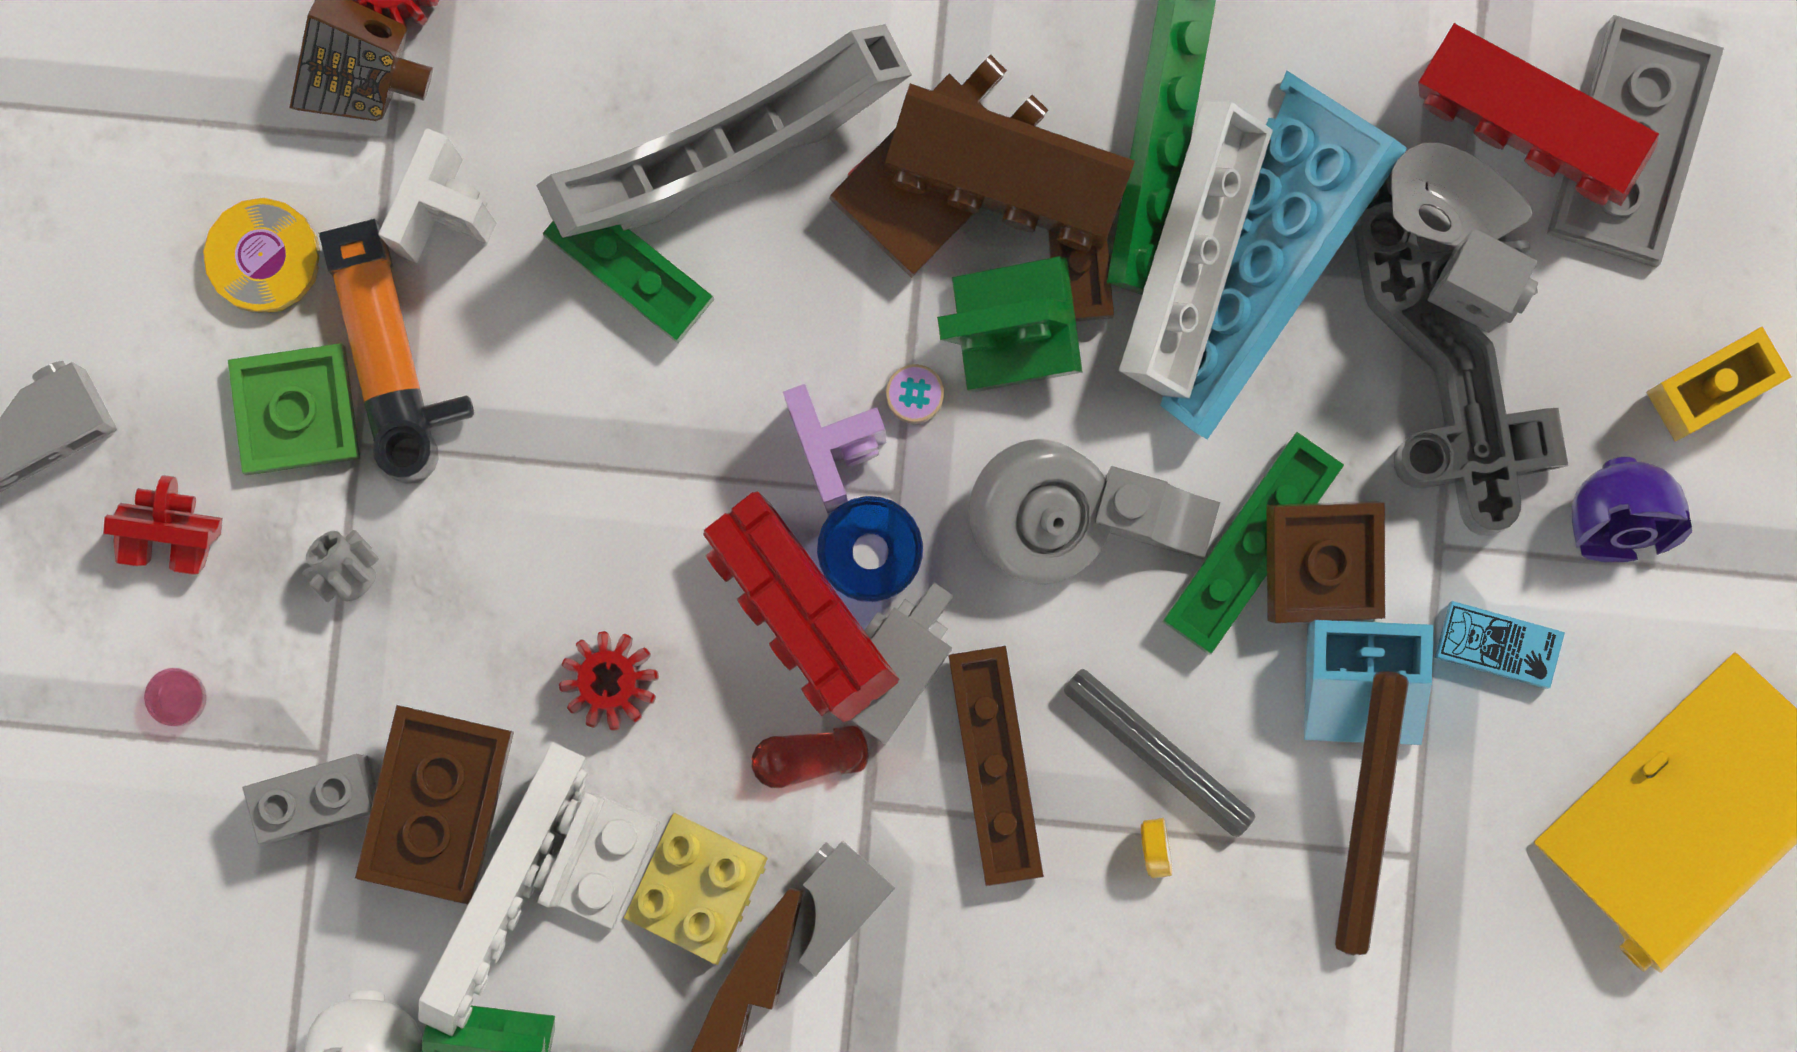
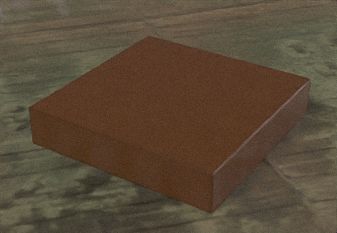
[1266,501,1385,624]

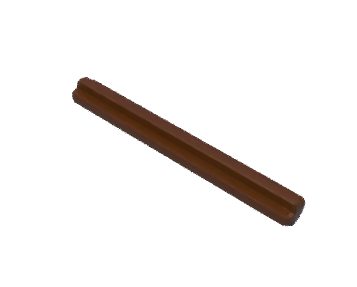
[1335,671,1409,956]

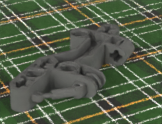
[1353,171,1569,536]

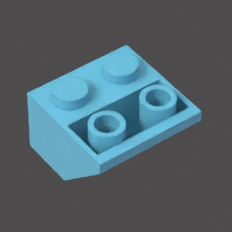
[1304,620,1433,745]

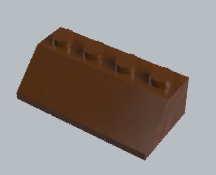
[884,83,1135,251]

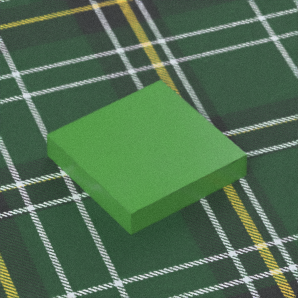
[228,343,360,475]

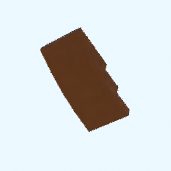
[691,887,804,1052]

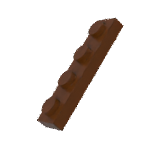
[948,646,1044,886]

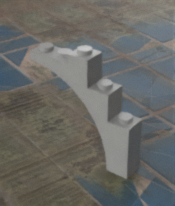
[536,24,912,238]

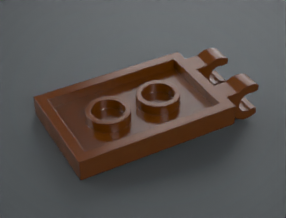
[829,54,1049,278]

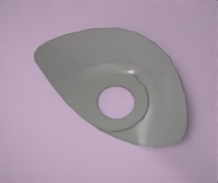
[1392,142,1533,246]

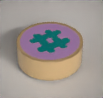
[886,364,944,424]

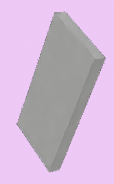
[1547,15,1724,268]

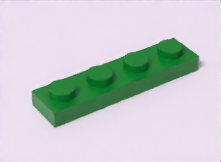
[1162,432,1344,655]

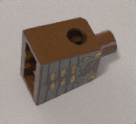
[289,0,433,121]

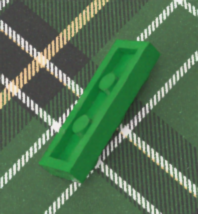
[543,221,714,343]

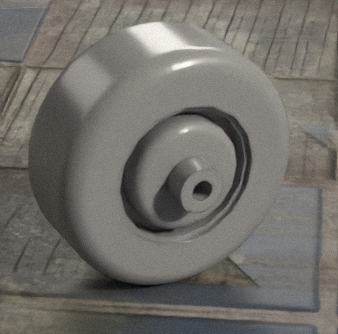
[969,439,1110,584]

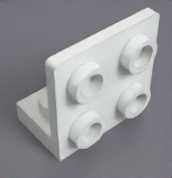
[534,792,660,929]

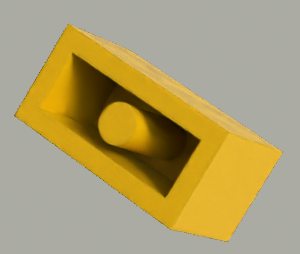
[1646,326,1792,442]

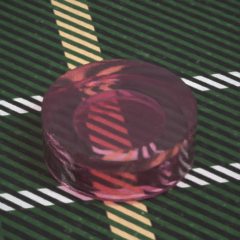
[144,668,207,727]

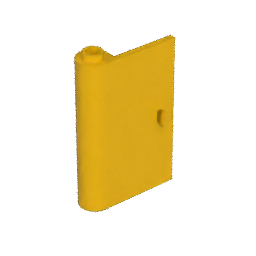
[1534,652,1797,973]

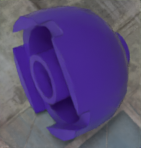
[1571,457,1692,562]

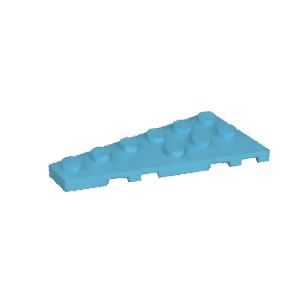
[1160,70,1407,440]

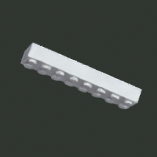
[1119,100,1273,399]
[418,742,588,1036]

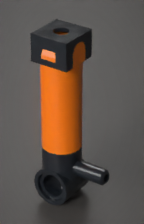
[319,219,474,484]

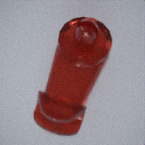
[751,726,869,788]

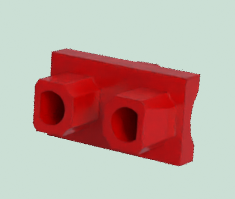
[103,475,223,575]

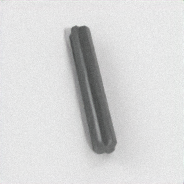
[1064,669,1255,837]

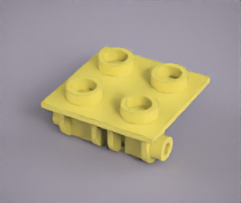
[624,812,768,965]

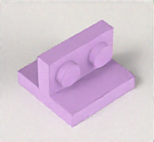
[783,384,887,514]

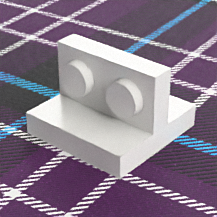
[378,128,497,263]

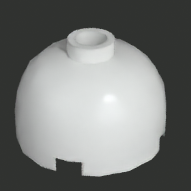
[305,990,422,1052]

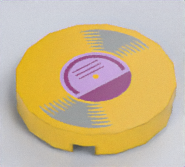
[203,198,320,313]

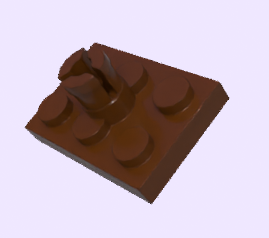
[355,705,514,905]

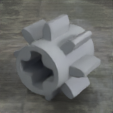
[303,530,379,602]

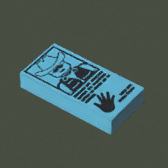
[1435,601,1565,689]

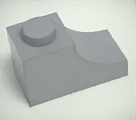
[1095,466,1220,560]
[798,841,895,977]

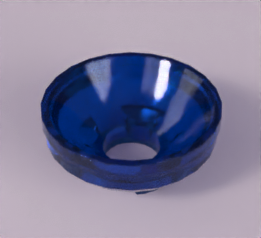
[817,496,923,602]

